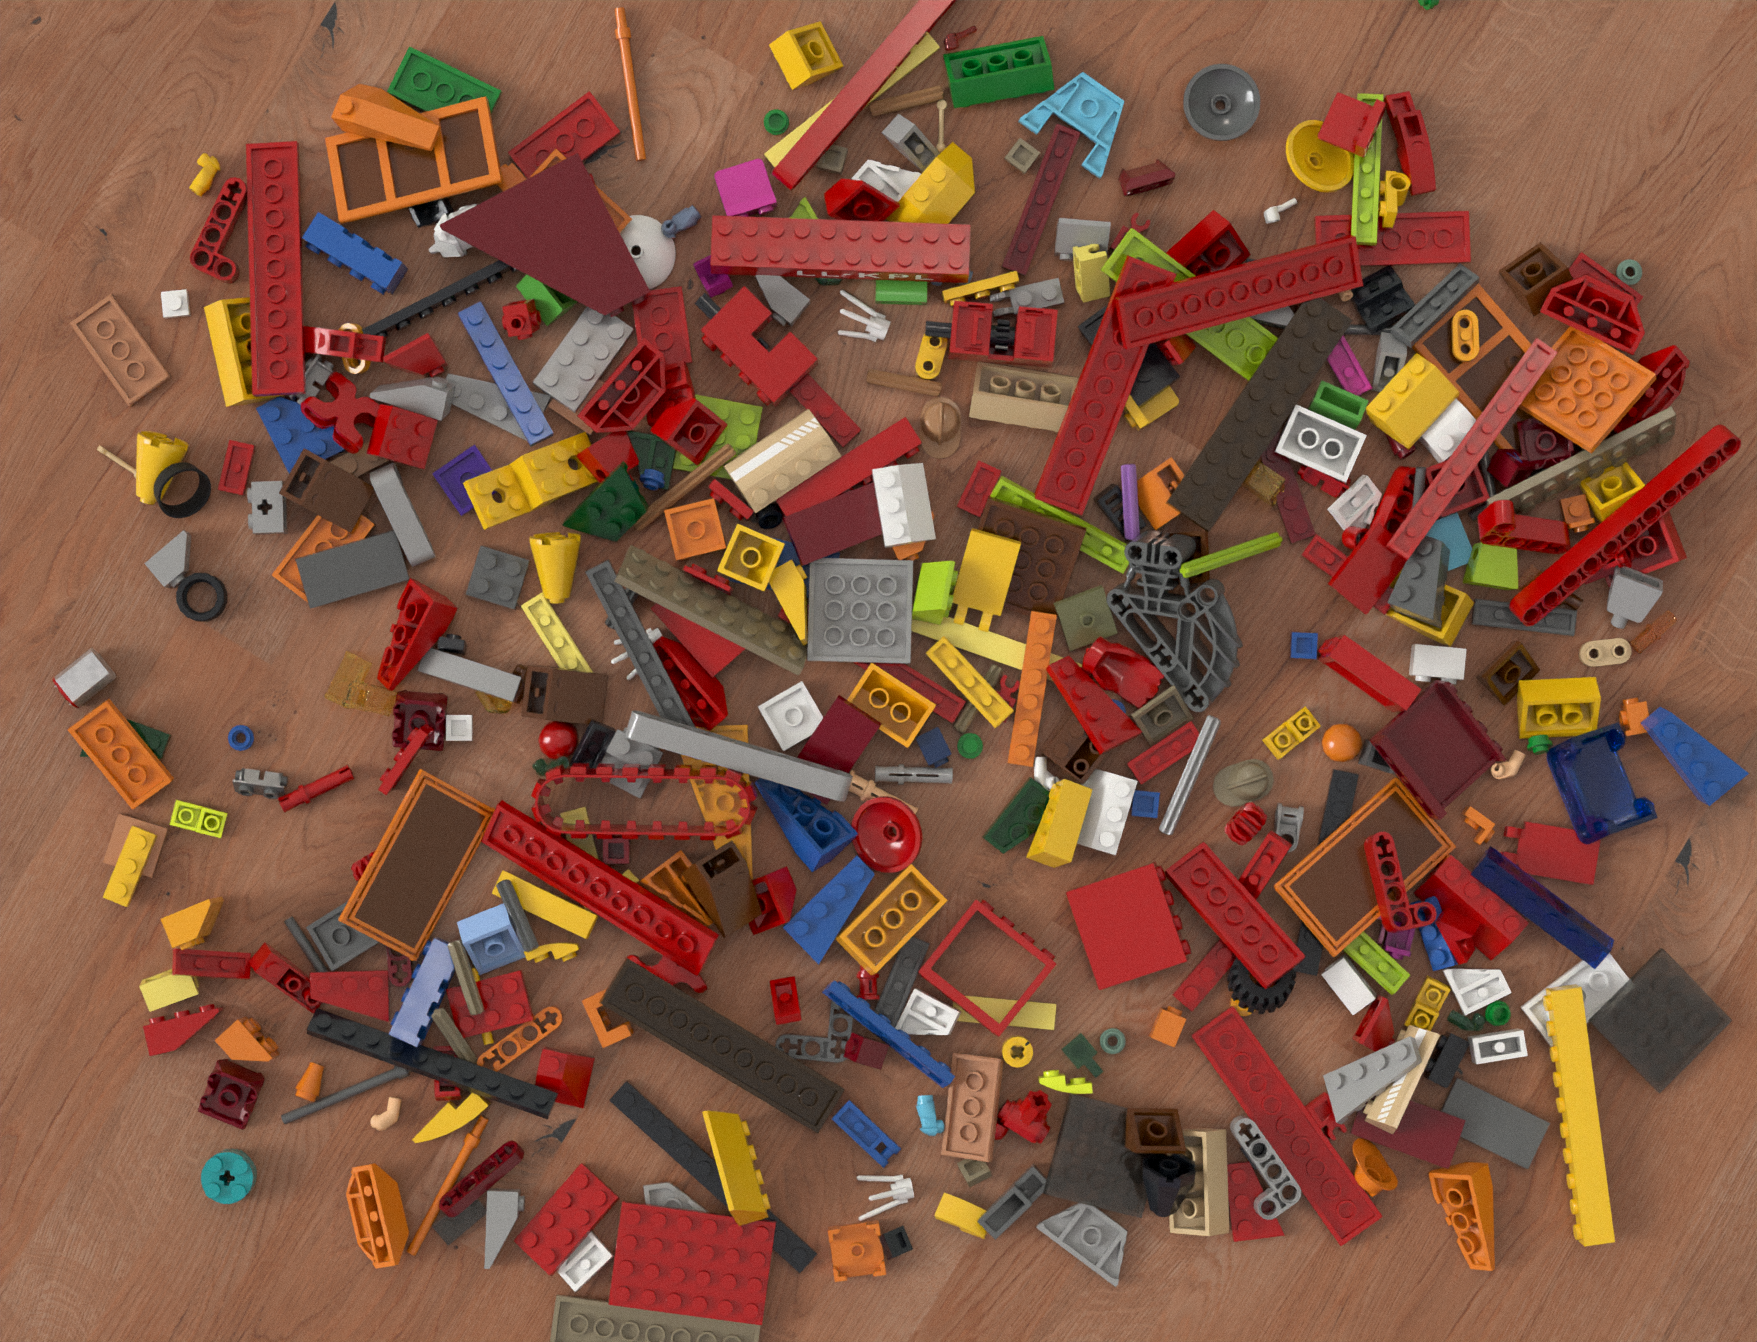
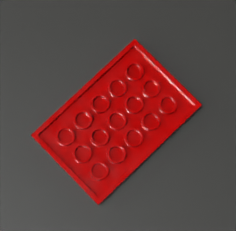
[608,1201,776,1325]

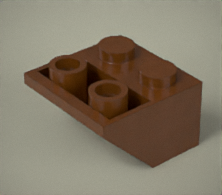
[1042,713,1110,784]

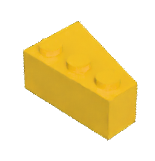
[1026,779,1093,868]

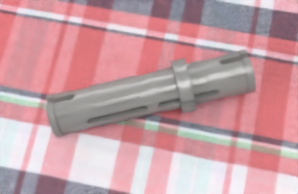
[875,764,953,785]

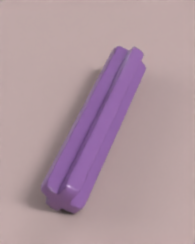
[1121,464,1140,540]

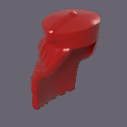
[1081,636,1164,709]

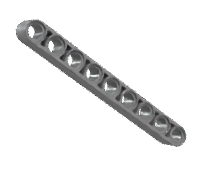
[625,710,853,802]

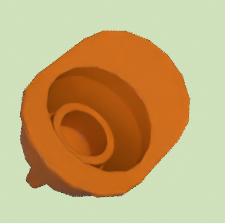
[1352,1138,1398,1197]

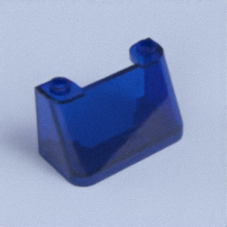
[1547,722,1658,845]

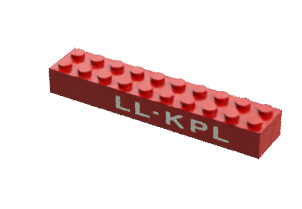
[710,215,970,283]

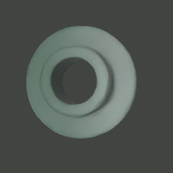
[1616,259,1642,285]
[1100,1028,1126,1054]

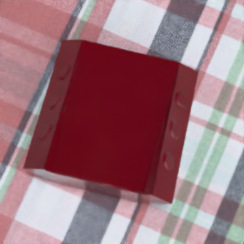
[1118,159,1175,197]
[1517,418,1578,471]
[392,690,448,751]
[198,1059,265,1130]

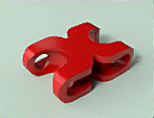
[301,372,379,454]
[625,955,708,993]

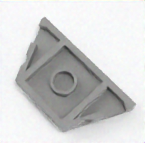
[1036,1199,1127,1287]

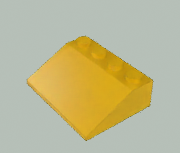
[702,1110,771,1226]

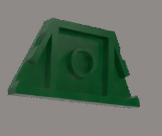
[562,461,649,542]

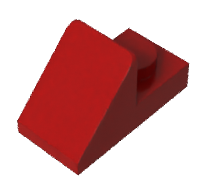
[1435,908,1481,965]
[769,976,802,1025]

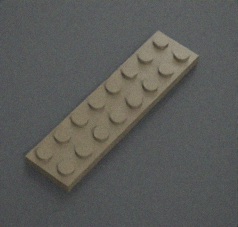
[1487,407,1676,515]
[614,545,808,676]
[550,1294,761,1342]

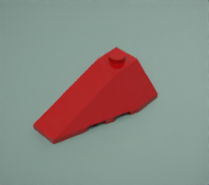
[377,578,458,691]

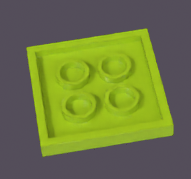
[673,394,763,480]

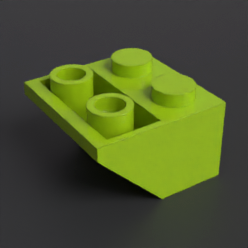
[912,561,958,625]

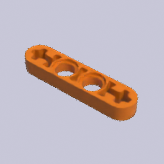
[477,1006,563,1072]

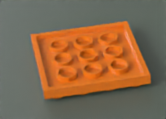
[1519,326,1656,454]

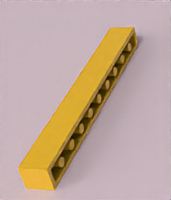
[1543,984,1615,1246]

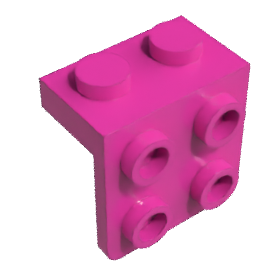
[714,159,777,217]

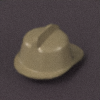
[1213,759,1274,807]

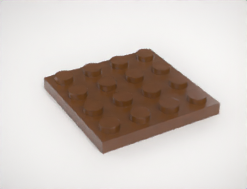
[977,496,1087,616]

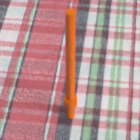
[614,7,646,161]
[407,1115,489,1256]

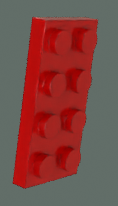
[508,91,621,179]
[514,1163,620,1276]

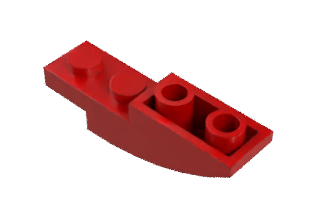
[1383,91,1436,196]
[304,326,386,363]

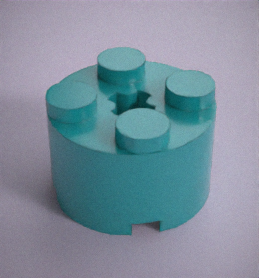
[201,1149,257,1204]

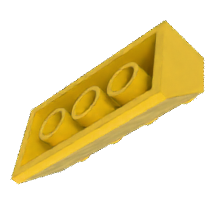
[204,297,285,407]

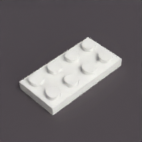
[1521,945,1635,1047]

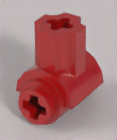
[997,1089,1052,1144]

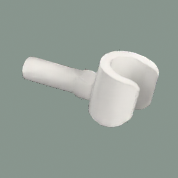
[1264,198,1297,224]

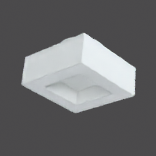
[161,289,191,319]
[446,715,473,741]

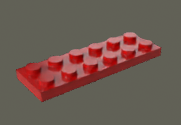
[1314,211,1471,267]
[1164,842,1306,990]

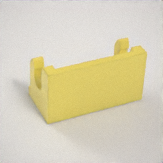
[1073,244,1110,303]
[139,969,199,1012]

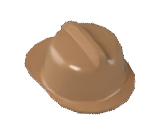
[920,397,961,459]

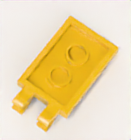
[952,528,1021,632]

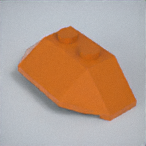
[346,1163,409,1269]

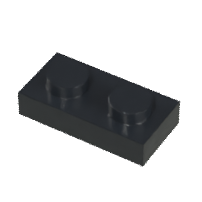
[569,719,616,768]

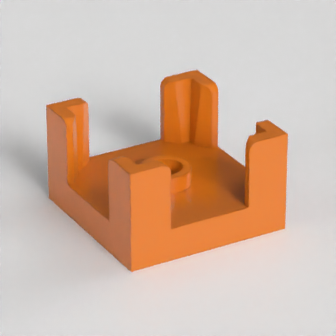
[664,498,727,562]
[582,988,634,1048]
[828,1220,886,1282]

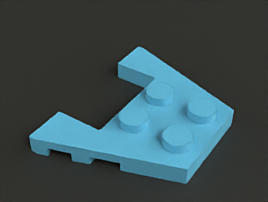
[1018,72,1124,179]

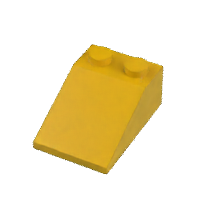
[1385,568,1474,647]

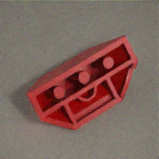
[1540,274,1645,355]
[577,338,666,433]
[1613,345,1690,434]
[653,636,728,731]

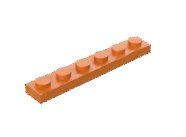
[1007,610,1057,767]

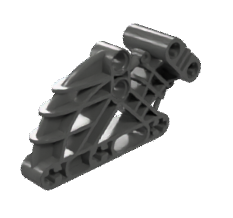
[1106,530,1243,712]

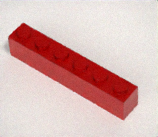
[775,417,922,517]

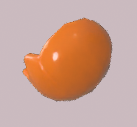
[1322,724,1363,762]

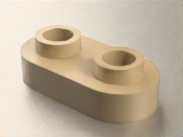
[1579,638,1632,667]

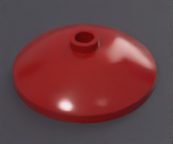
[851,796,922,873]

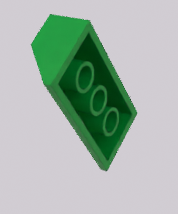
[943,36,1055,108]

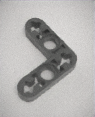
[775,991,854,1063]

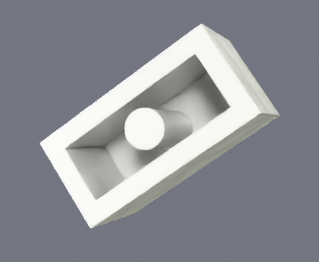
[1409,644,1466,685]
[1468,1028,1528,1064]

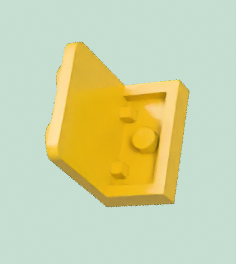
[1124,386,1179,431]

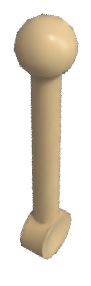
[936,100,947,153]
[97,445,136,478]

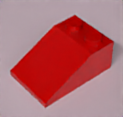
[1605,511,1687,587]

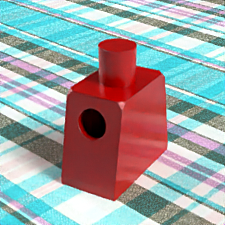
[576,431,639,483]

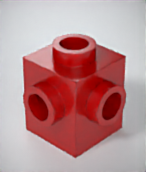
[502,299,541,340]

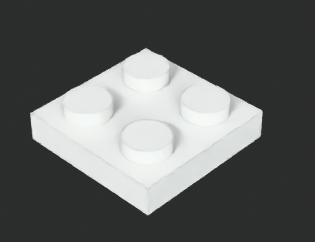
[758,681,823,751]

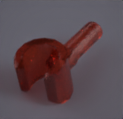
[943,25,977,51]

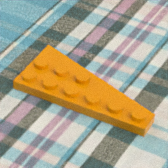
[681,725,753,879]

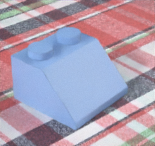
[457,903,526,975]

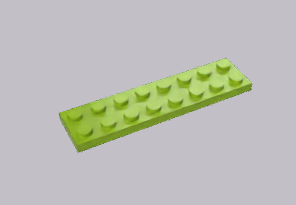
[1101,228,1278,381]

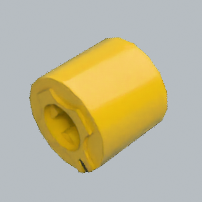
[1001,1035,1033,1068]

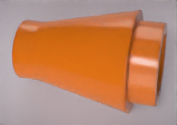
[295,1062,324,1102]

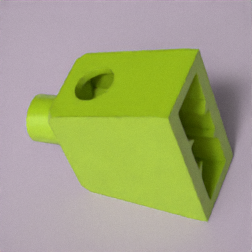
[1463,543,1518,591]

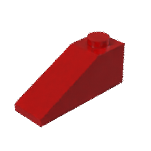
[1155,334,1196,365]

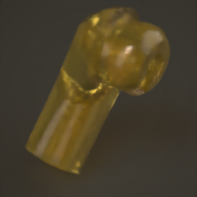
[475,691,512,714]

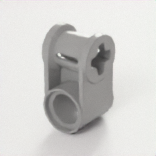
[1274,803,1304,853]

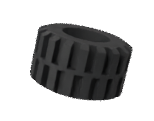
[1227,957,1296,1014]

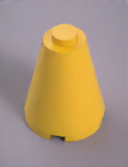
[136,431,189,505]
[529,532,581,603]

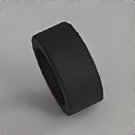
[176,573,227,622]

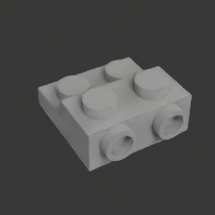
[601,727,664,799]

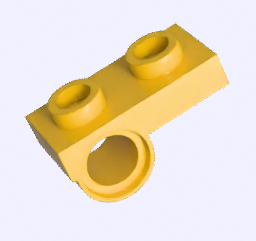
[1378,171,1410,228]

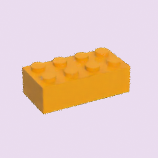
[835,864,948,975]

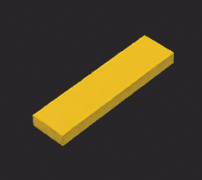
[926,636,1014,729]

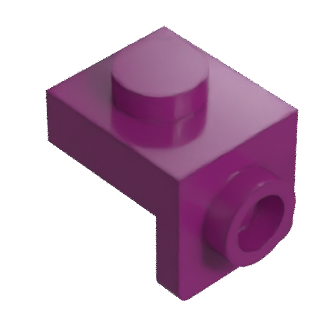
[693,255,733,298]
[1382,920,1415,960]

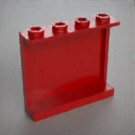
[1066,861,1191,990]

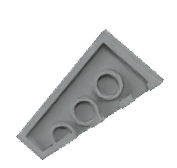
[446,374,552,442]
[1323,1036,1422,1125]

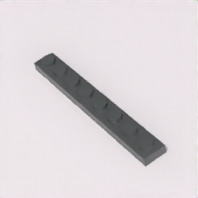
[585,559,696,755]

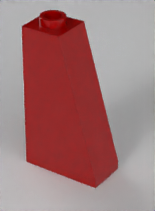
[650,603,745,678]

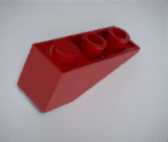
[249,942,323,1014]
[143,1004,223,1056]

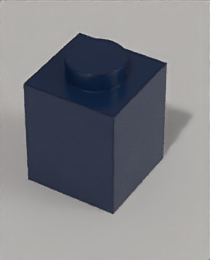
[915,727,952,768]

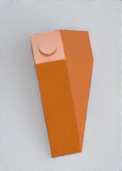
[331,84,441,151]
[1428,1162,1495,1271]

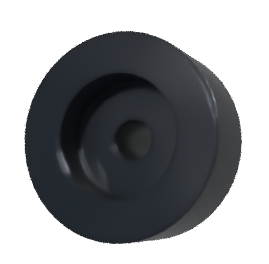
[756,504,783,529]

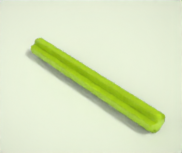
[1179,532,1283,578]

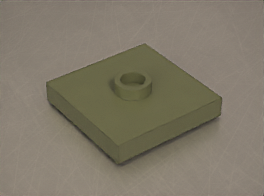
[1053,585,1118,651]

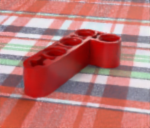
[190,177,247,284]
[1342,466,1416,551]
[1477,500,1571,554]
[1364,831,1437,933]

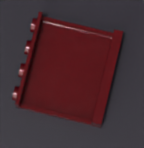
[1369,680,1507,820]

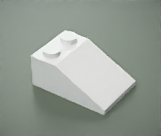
[1419,399,1476,463]

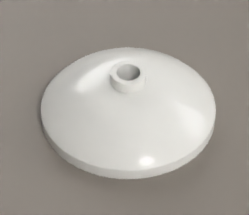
[620,215,676,290]

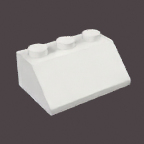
[1275,404,1367,483]
[872,463,936,548]
[1077,769,1138,855]

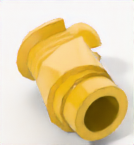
[189,153,221,197]

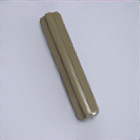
[953,664,1003,733]
[448,940,484,1015]
[431,1008,478,1064]

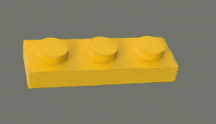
[942,271,1019,306]
[103,826,158,907]

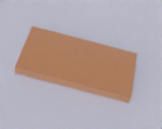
[69,294,172,407]
[941,1052,1004,1162]

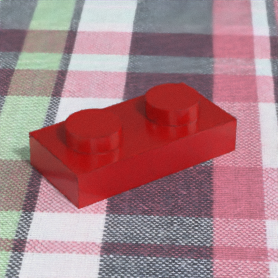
[218,440,256,496]
[957,460,1002,518]
[708,479,755,521]

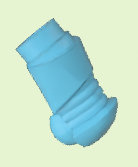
[915,1095,944,1136]

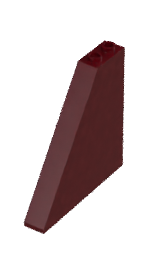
[439,153,650,317]

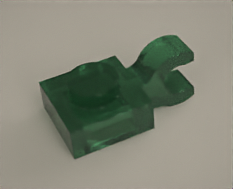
[1061,1033,1104,1078]

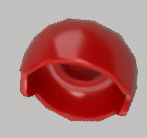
[538,721,579,760]

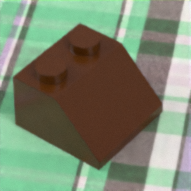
[1499,242,1572,316]

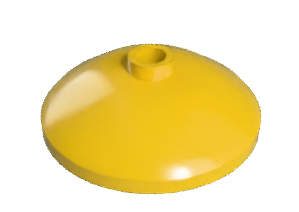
[1286,120,1354,193]

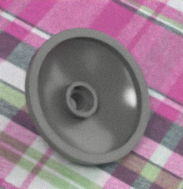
[1183,64,1260,141]

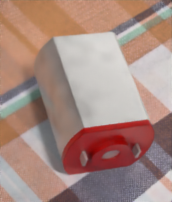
[52,648,116,709]

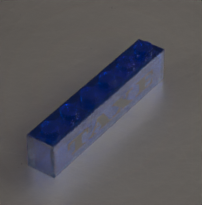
[1470,846,1615,969]

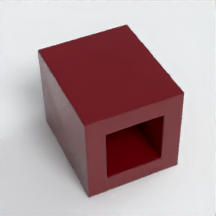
[1487,449,1534,487]
[603,837,631,864]
[843,1032,889,1070]

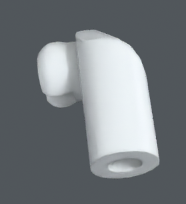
[1034,757,1060,791]

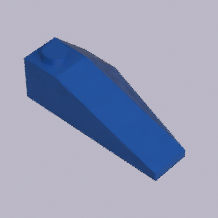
[755,778,858,872]

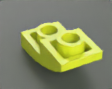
[169,800,228,838]
[1038,1070,1093,1094]

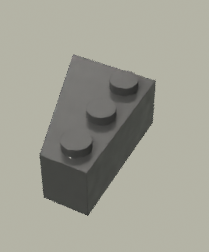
[1387,535,1450,628]

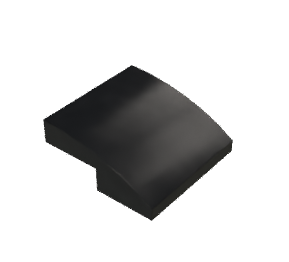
[1350,266,1415,335]

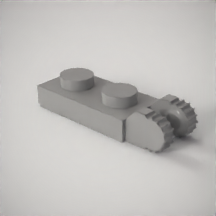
[989,278,1064,317]

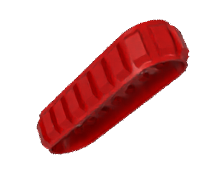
[531,763,758,841]

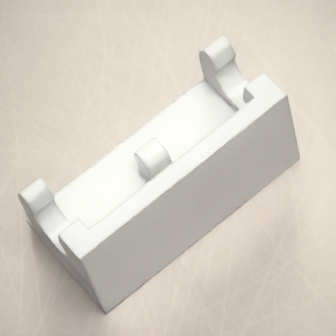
[1321,954,1376,1015]

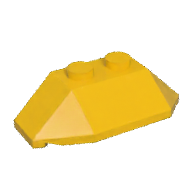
[886,142,975,224]

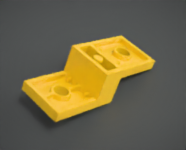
[463,432,598,530]

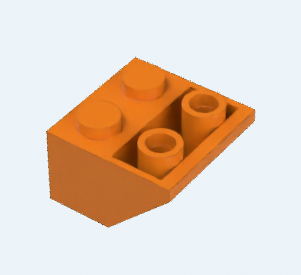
[1137,457,1184,530]
[215,1016,280,1062]

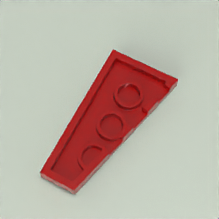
[1046,656,1142,755]

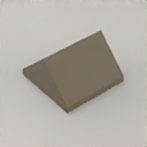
[1129,685,1194,747]

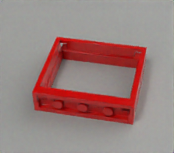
[1317,635,1422,712]
[918,900,1057,1038]

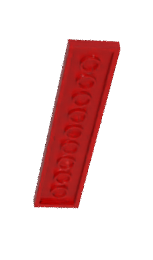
[246,141,306,397]
[1115,235,1363,350]
[1034,255,1177,515]
[481,800,719,976]
[1191,1006,1383,1246]

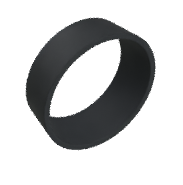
[153,462,211,518]

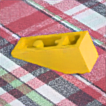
[769,560,808,646]

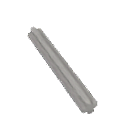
[1159,715,1221,835]

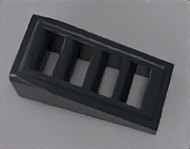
[1093,483,1146,541]

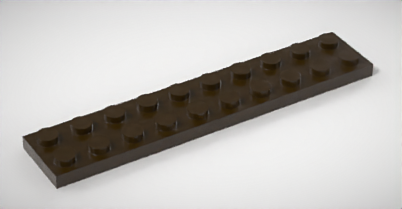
[1166,292,1353,532]
[600,958,845,1133]

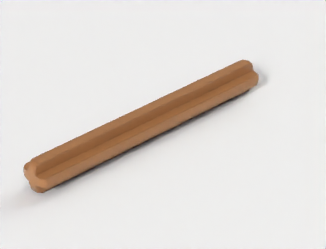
[633,444,736,531]

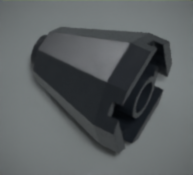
[1142,1153,1196,1217]

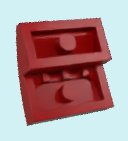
[646,360,696,427]

